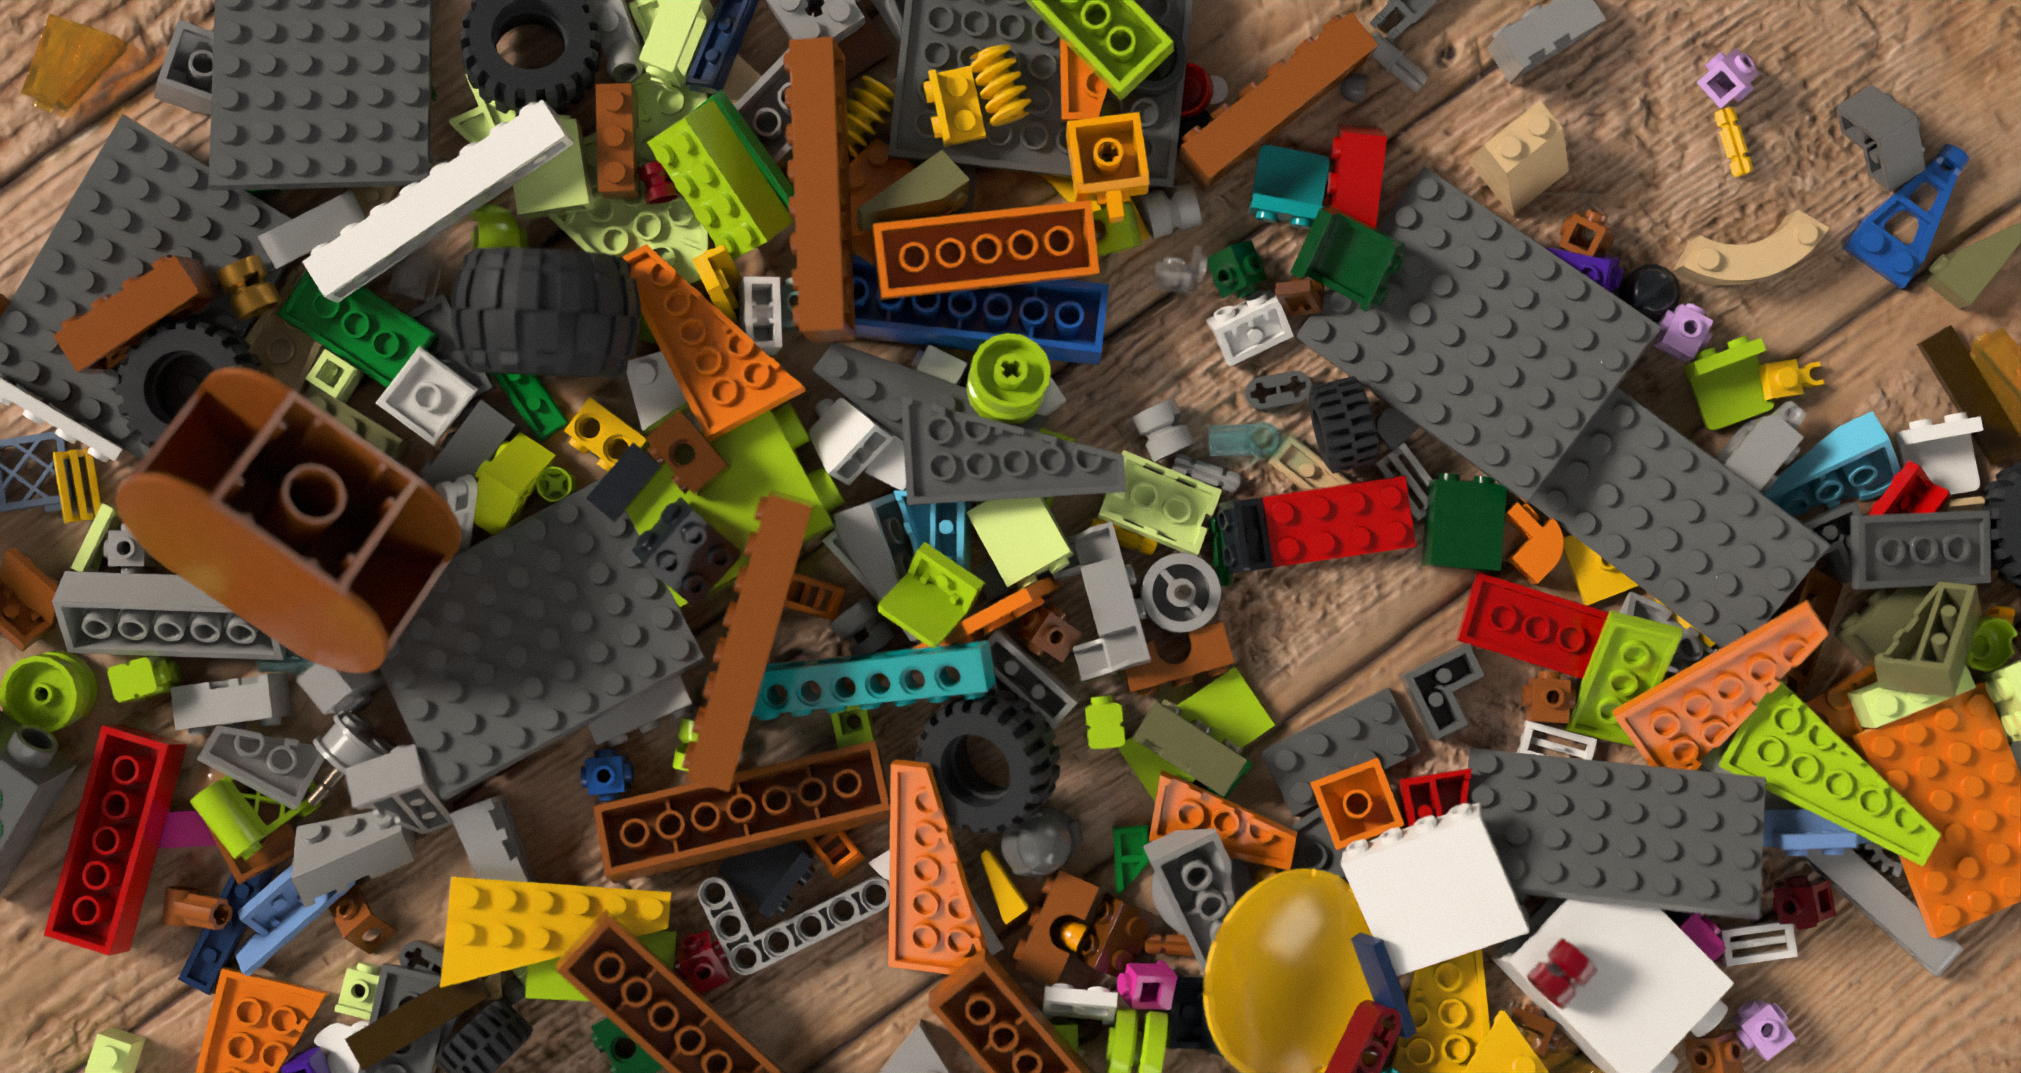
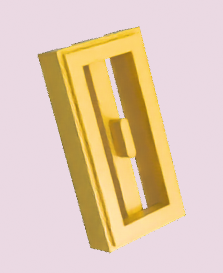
[53,448,101,524]

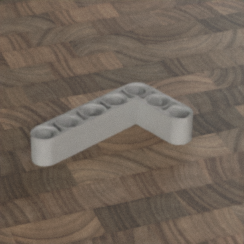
[698,874,890,975]

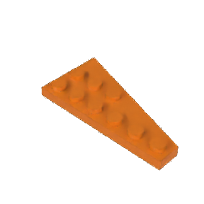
[623,244,806,442]
[845,575,1062,691]
[1613,601,1829,770]
[888,759,989,975]

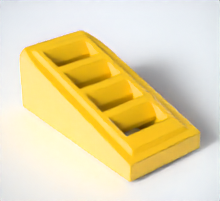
[981,847,1029,924]

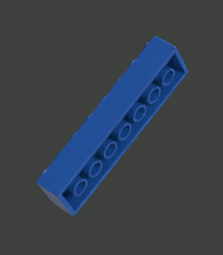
[853,255,1109,365]

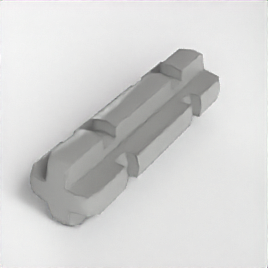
[1172,454,1241,493]

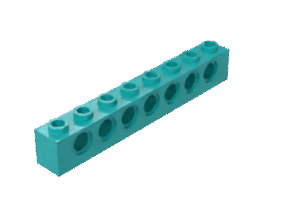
[704,640,996,720]

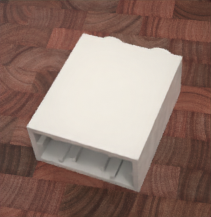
[1491,897,1734,1073]

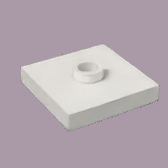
[376,345,478,447]

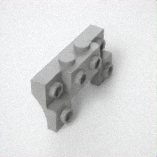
[1053,521,1151,683]

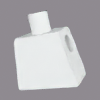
[809,397,895,485]

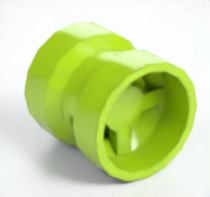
[536,466,578,503]

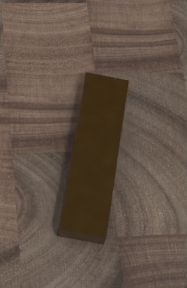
[1917,325,2021,465]
[345,977,491,1071]

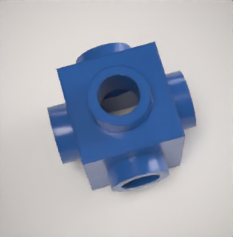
[580,748,634,801]

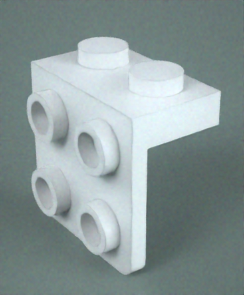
[1895,412,1984,495]

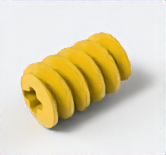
[970,44,1031,127]
[847,76,895,157]

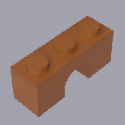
[595,83,641,199]
[1123,621,1235,697]
[1012,867,1099,985]

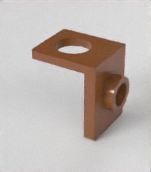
[328,884,396,954]

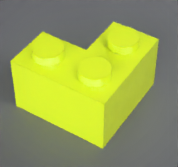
[473,432,556,535]

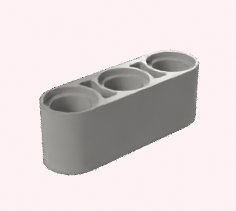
[258,190,367,269]

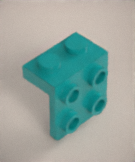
[1248,145,1330,229]

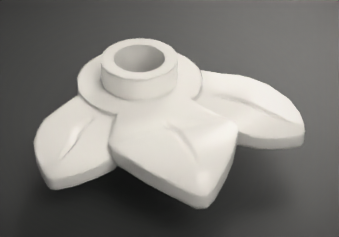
[314,1021,369,1073]

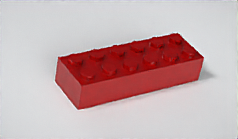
[44,724,187,956]

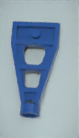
[1842,144,1970,289]

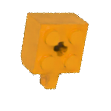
[1066,112,1149,224]

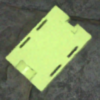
[1097,450,1222,556]

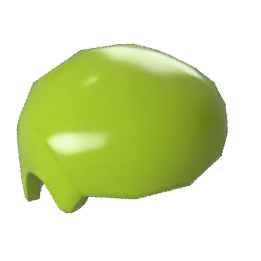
[1966,616,2017,672]

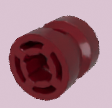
[637,161,681,205]

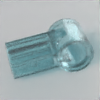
[1208,422,1279,457]

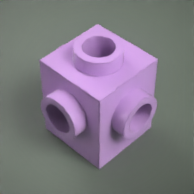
[1697,47,1760,109]
[1653,303,1713,363]
[1731,999,1796,1061]

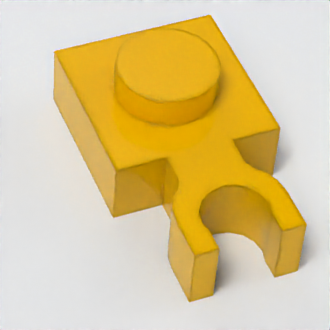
[1758,359,1824,401]

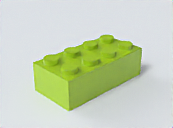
[1024,0,1174,101]
[647,99,794,260]

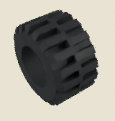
[1309,376,1379,473]
[435,997,533,1073]

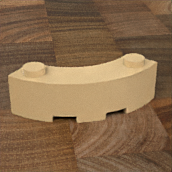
[1672,210,1829,286]

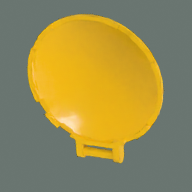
[1204,868,1374,1073]

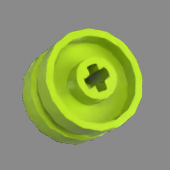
[966,333,1051,426]
[0,650,98,733]
[1105,1005,1168,1073]

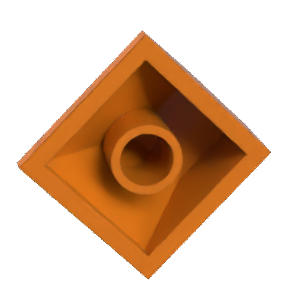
[1310,757,1405,851]

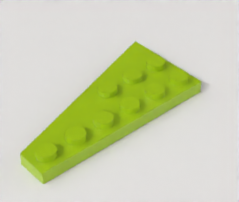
[1718,680,1941,867]

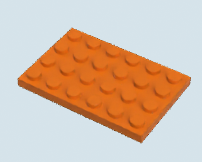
[1853,681,2021,939]

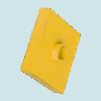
[1563,534,1639,606]

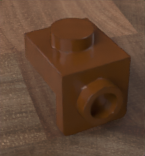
[1511,1004,1562,1061]

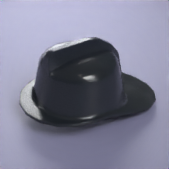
[1613,264,1680,324]

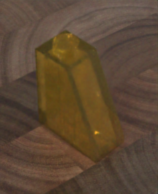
[21,13,129,113]
[1970,327,2021,437]

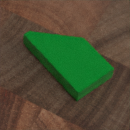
[1112,825,1150,894]

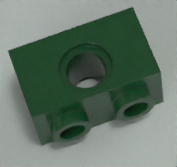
[591,1016,664,1073]

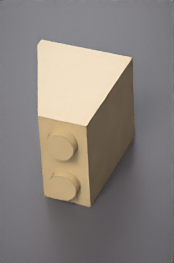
[1468,101,1569,216]

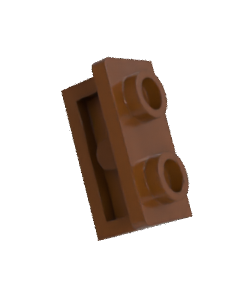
[1077,893,1156,978]

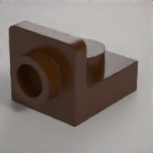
[1275,278,1324,316]

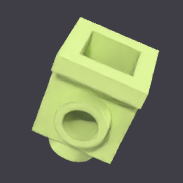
[306,349,365,402]
[334,961,381,1020]

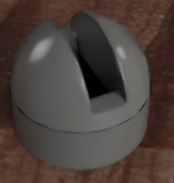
[1340,74,1366,103]
[502,976,526,1006]

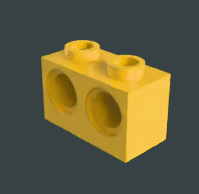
[564,397,651,472]

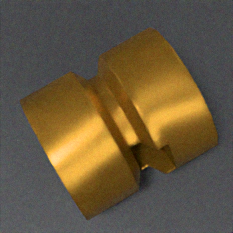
[215,255,282,321]

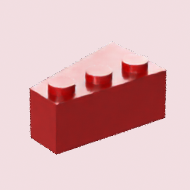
[1327,124,1387,228]
[1396,768,1472,829]

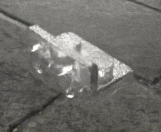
[1151,245,1208,294]

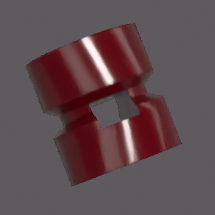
[1526,938,1598,1010]

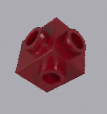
[1773,875,1836,929]
[674,930,731,995]

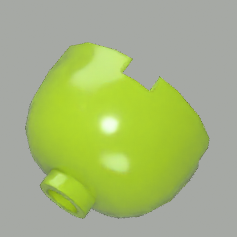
[471,204,528,250]

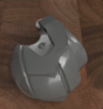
[1001,807,1083,877]

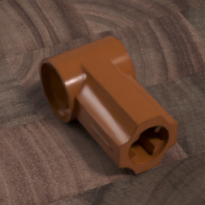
[161,886,233,930]

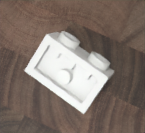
[1206,290,1294,367]

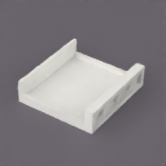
[1341,803,1529,976]

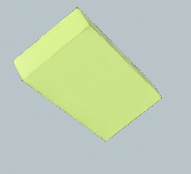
[71,503,122,572]

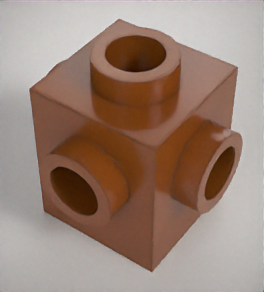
[1558,208,1615,257]
[1017,605,1082,663]
[1521,671,1576,723]
[1685,1025,1744,1073]

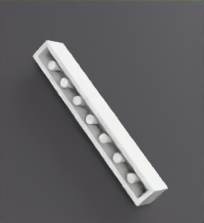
[302,100,575,303]

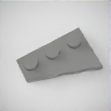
[197,725,325,810]

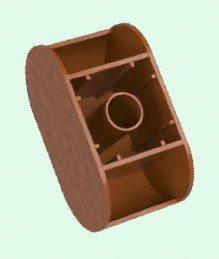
[116,368,462,673]

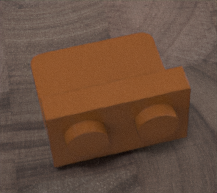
[0,547,59,652]

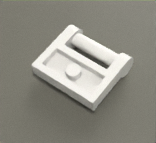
[1042,983,1118,1025]

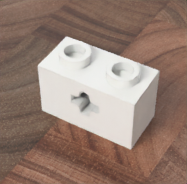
[738,277,782,355]

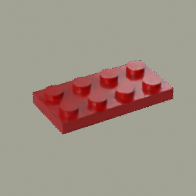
[1263,475,1416,568]
[1455,572,1609,680]

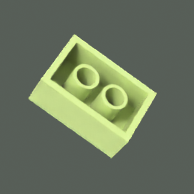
[1975,659,2021,743]

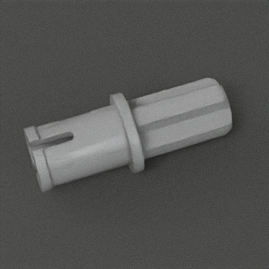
[1372,31,1428,92]

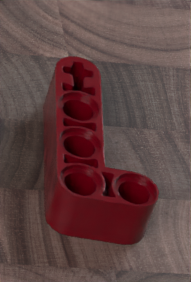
[1324,1000,1402,1073]

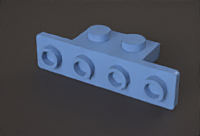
[1763,809,1874,856]
[235,865,356,976]

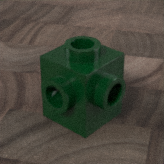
[1205,240,1268,300]

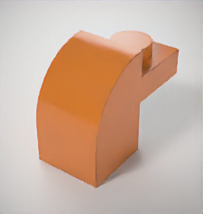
[1505,502,1564,584]

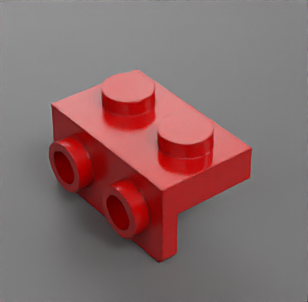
[1868,460,1951,515]

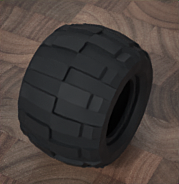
[451,248,641,378]

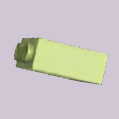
[639,0,714,89]

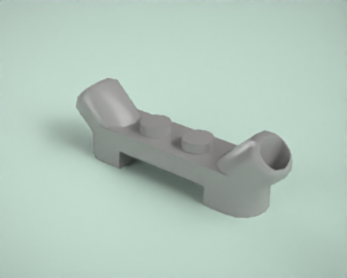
[586,0,645,83]

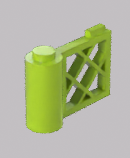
[190,738,322,861]

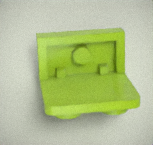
[1683,335,1774,431]
[878,542,984,648]

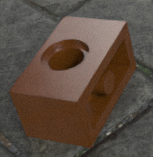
[646,409,731,496]

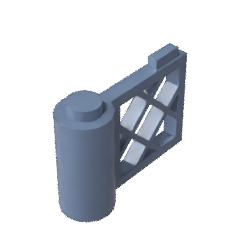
[0,431,75,513]

